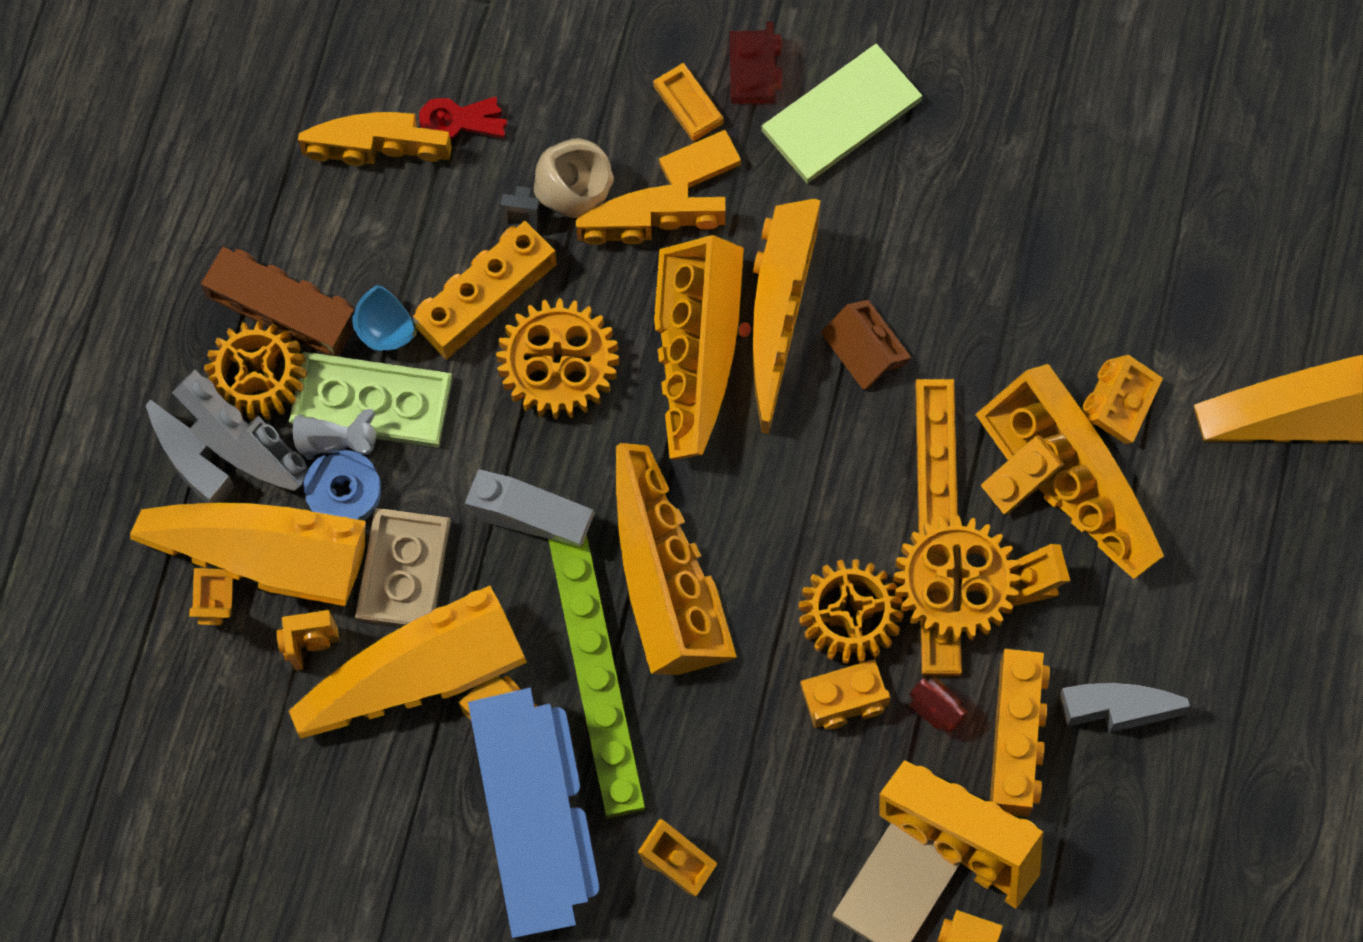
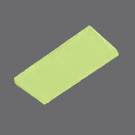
[762,43,922,184]
[289,352,453,448]

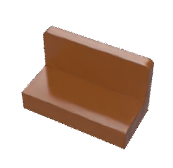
[822,300,912,389]

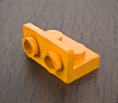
[1082,355,1163,444]
[277,610,339,670]
[800,659,891,730]

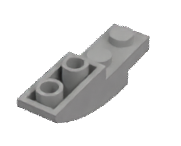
[172,370,309,491]

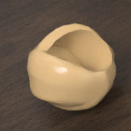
[534,138,614,218]

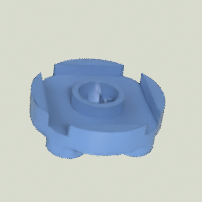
[304,450,381,521]

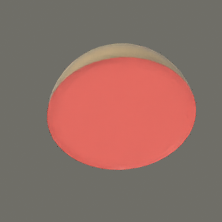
[737,322,751,337]

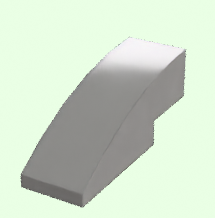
[146,400,235,503]
[1058,683,1190,733]

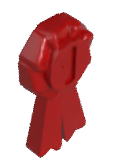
[419,97,507,141]

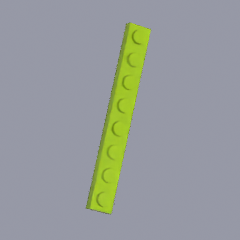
[548,534,645,818]

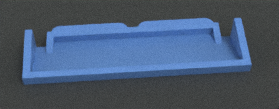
[468,688,599,938]

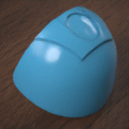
[352,285,417,351]

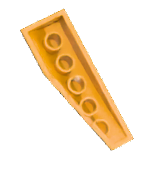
[753,199,821,434]
[654,235,744,460]
[1194,355,1363,443]
[975,364,1164,579]
[616,443,737,675]
[130,503,366,606]
[289,586,527,739]

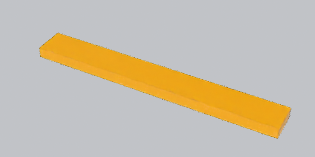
[915,379,962,677]

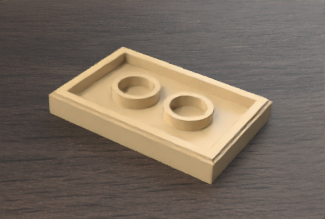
[355,508,451,627]
[832,823,961,942]

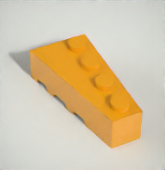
[879,760,1043,909]

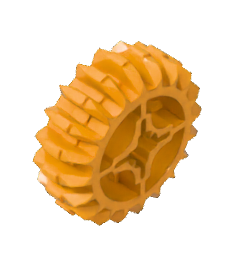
[204,321,307,421]
[798,559,904,664]

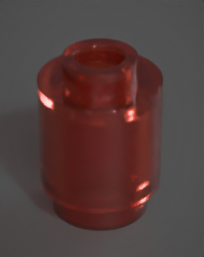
[909,677,968,734]

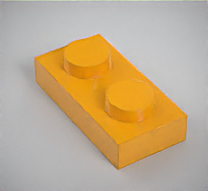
[981,436,1064,515]

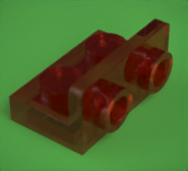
[729,22,782,103]

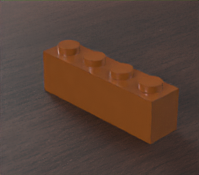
[201,247,354,357]

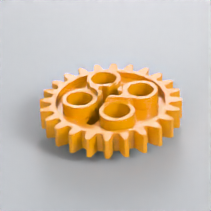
[496,298,619,419]
[893,516,1021,642]

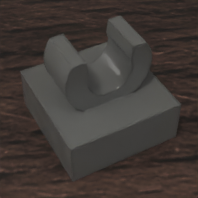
[500,186,540,233]

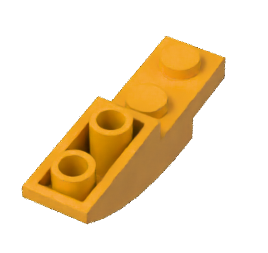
[298,112,452,166]
[576,184,726,245]

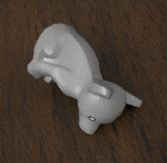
[293,409,376,460]

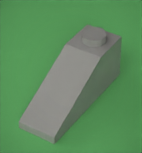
[465,469,595,547]

